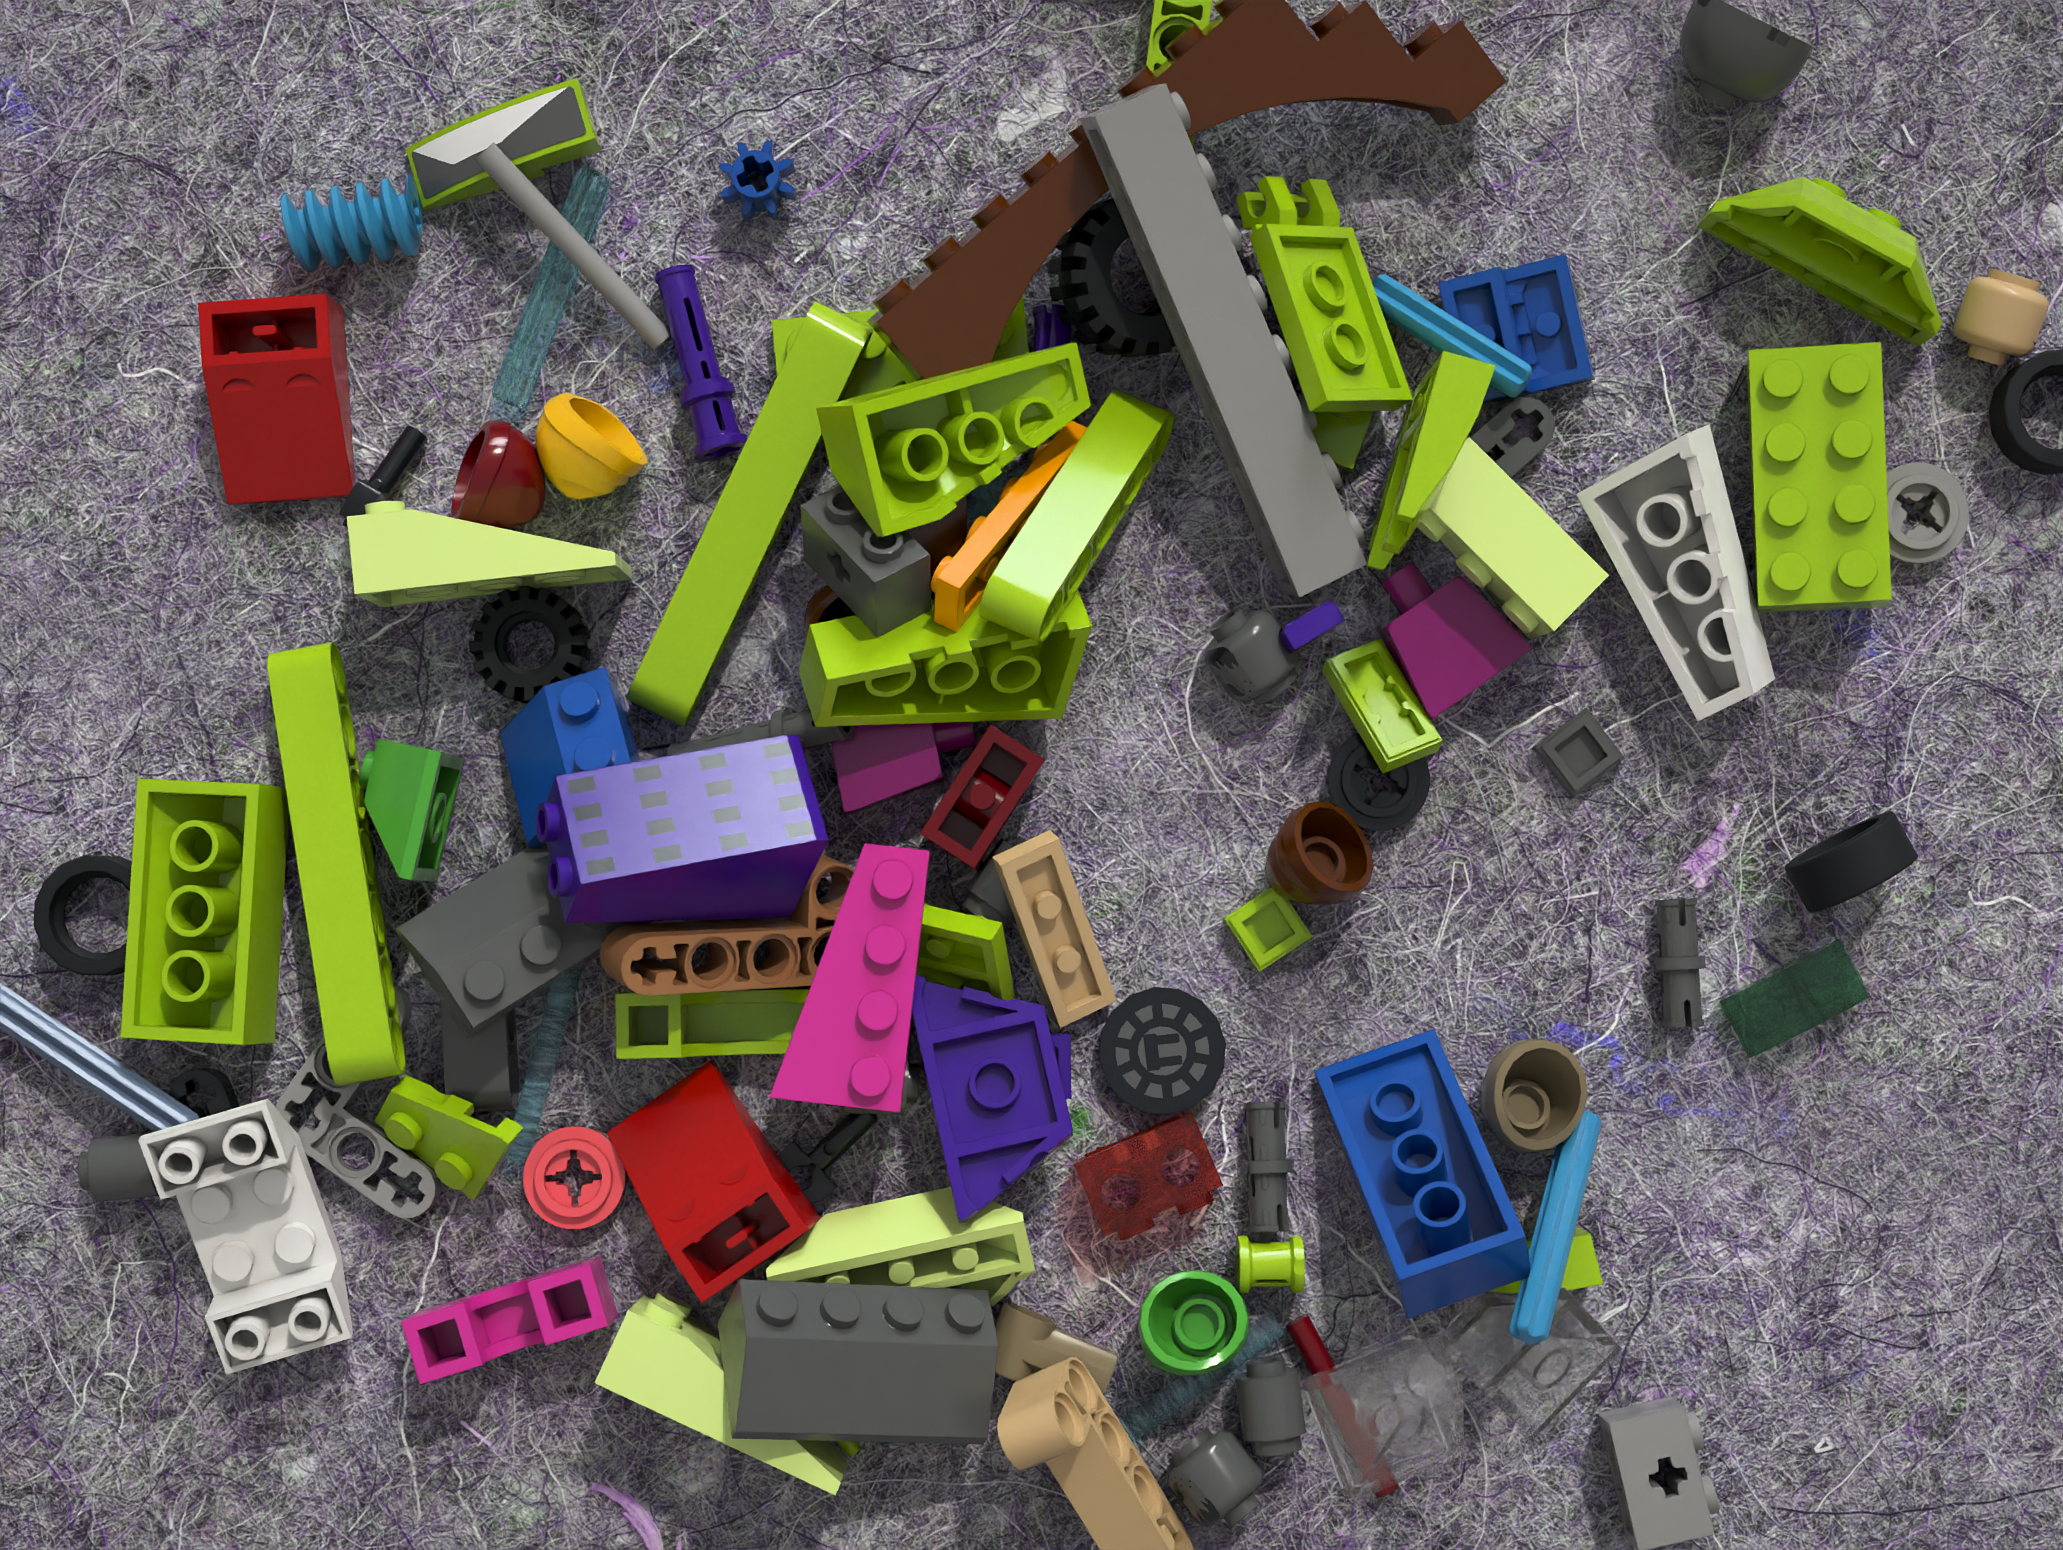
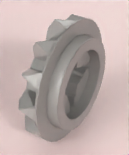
[1887,462,1969,564]

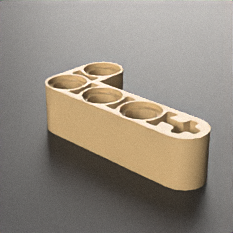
[997,1357,1194,1550]

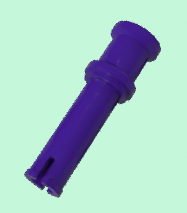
[654,264,748,461]

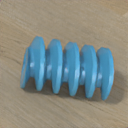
[280,174,423,272]

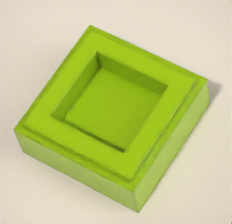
[1223,887,1312,972]

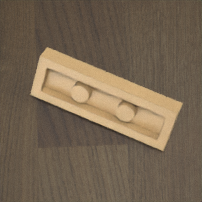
[992,830,1117,1028]

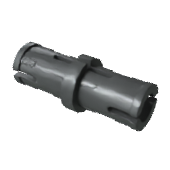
[1653,898,1706,1028]
[1241,1102,1292,1232]

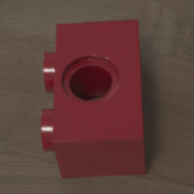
[920,724,1045,870]

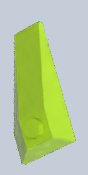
[816,342,1091,537]

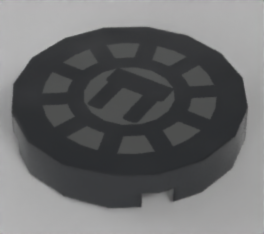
[1098,987,1226,1115]

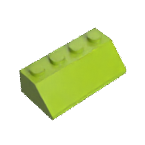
[120,778,289,1045]

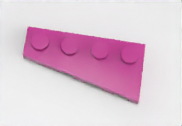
[769,843,930,1113]

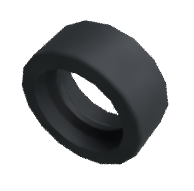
[1989,349,2063,475]
[1785,811,1918,913]
[34,855,132,976]

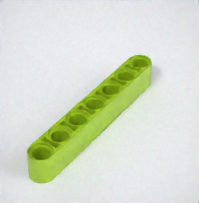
[626,301,873,727]
[267,642,406,1086]

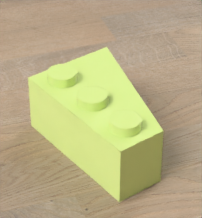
[1417,437,1609,639]

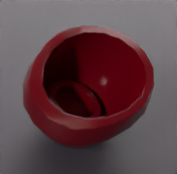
[451,420,546,529]

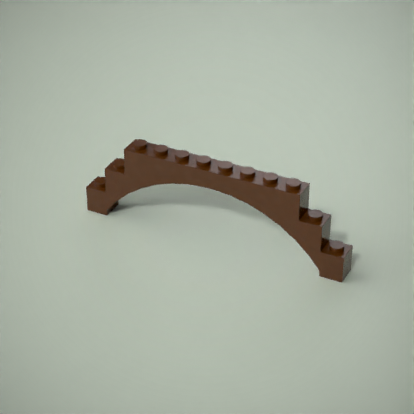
[867,0,1506,581]

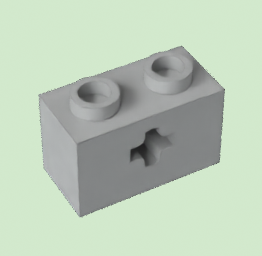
[1597,1396,1719,1550]

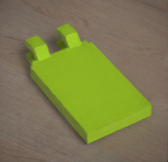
[1236,176,1413,412]

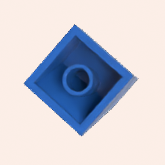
[500,667,640,848]

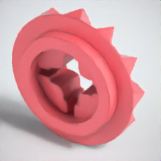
[523,1125,627,1229]

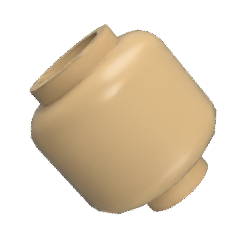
[1953,268,2049,367]

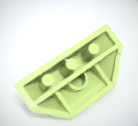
[766,1187,1035,1308]

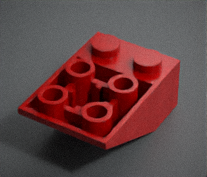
[198,293,355,505]
[606,1060,820,1303]

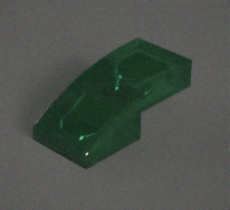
[1719,938,1870,1058]

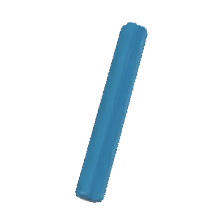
[1509,1110,1601,1345]

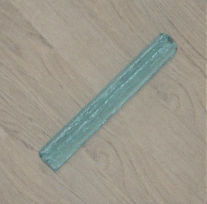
[492,167,611,408]

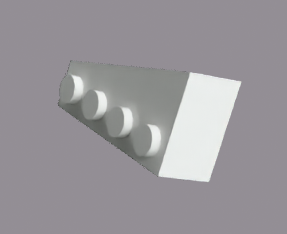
[1576,424,1775,721]

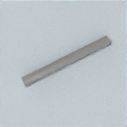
[475,142,671,350]

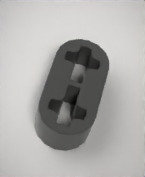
[1470,397,1555,478]

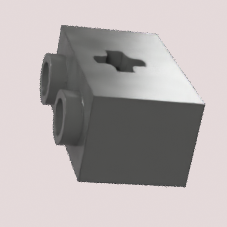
[800,485,932,638]

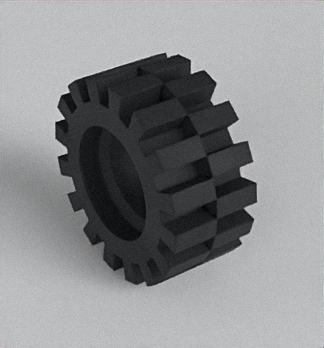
[469,586,591,704]

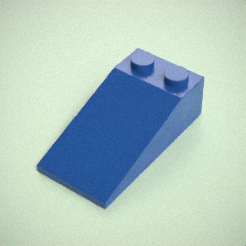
[1314,1029,1531,1319]

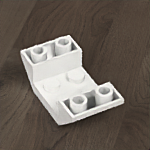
[138,1099,353,1375]

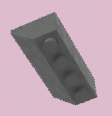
[396,843,653,1039]
[718,1279,999,1445]

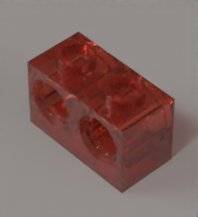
[1073,1110,1223,1240]

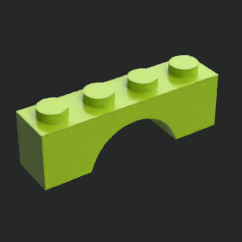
[615,988,810,1059]

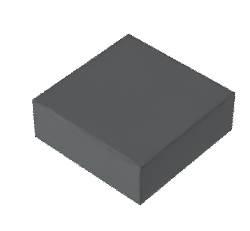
[1533,708,1625,797]

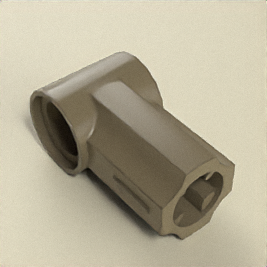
[995,1302,1118,1395]

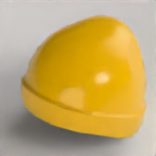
[535,392,648,500]

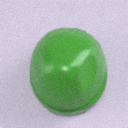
[1137,1270,1249,1377]

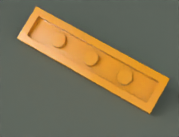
[931,421,1087,632]

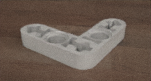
[275,983,441,1218]

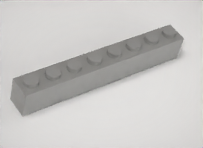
[1080,83,1367,598]

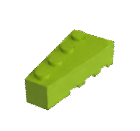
[798,590,1092,727]

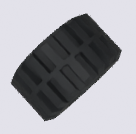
[1048,198,1177,357]

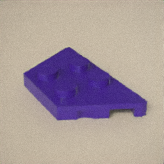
[912,975,1073,1223]

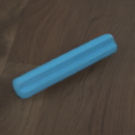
[1372,274,1533,397]

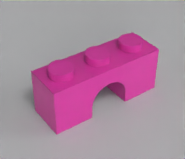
[401,1255,618,1384]

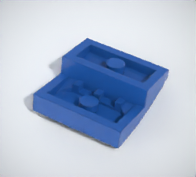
[1438,254,1595,404]

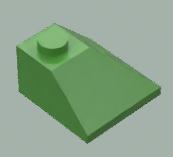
[359,739,465,882]

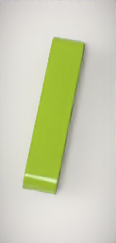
[979,389,1175,643]

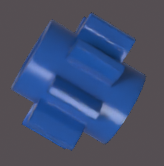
[719,140,797,222]

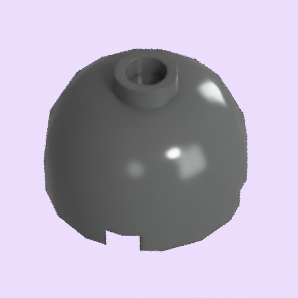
[1680,0,1814,109]

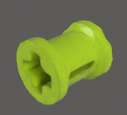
[1235,1235,1305,1294]

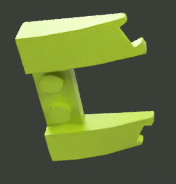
[1366,351,1496,571]

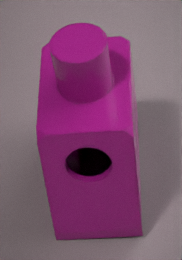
[1380,561,1532,720]
[831,722,976,815]

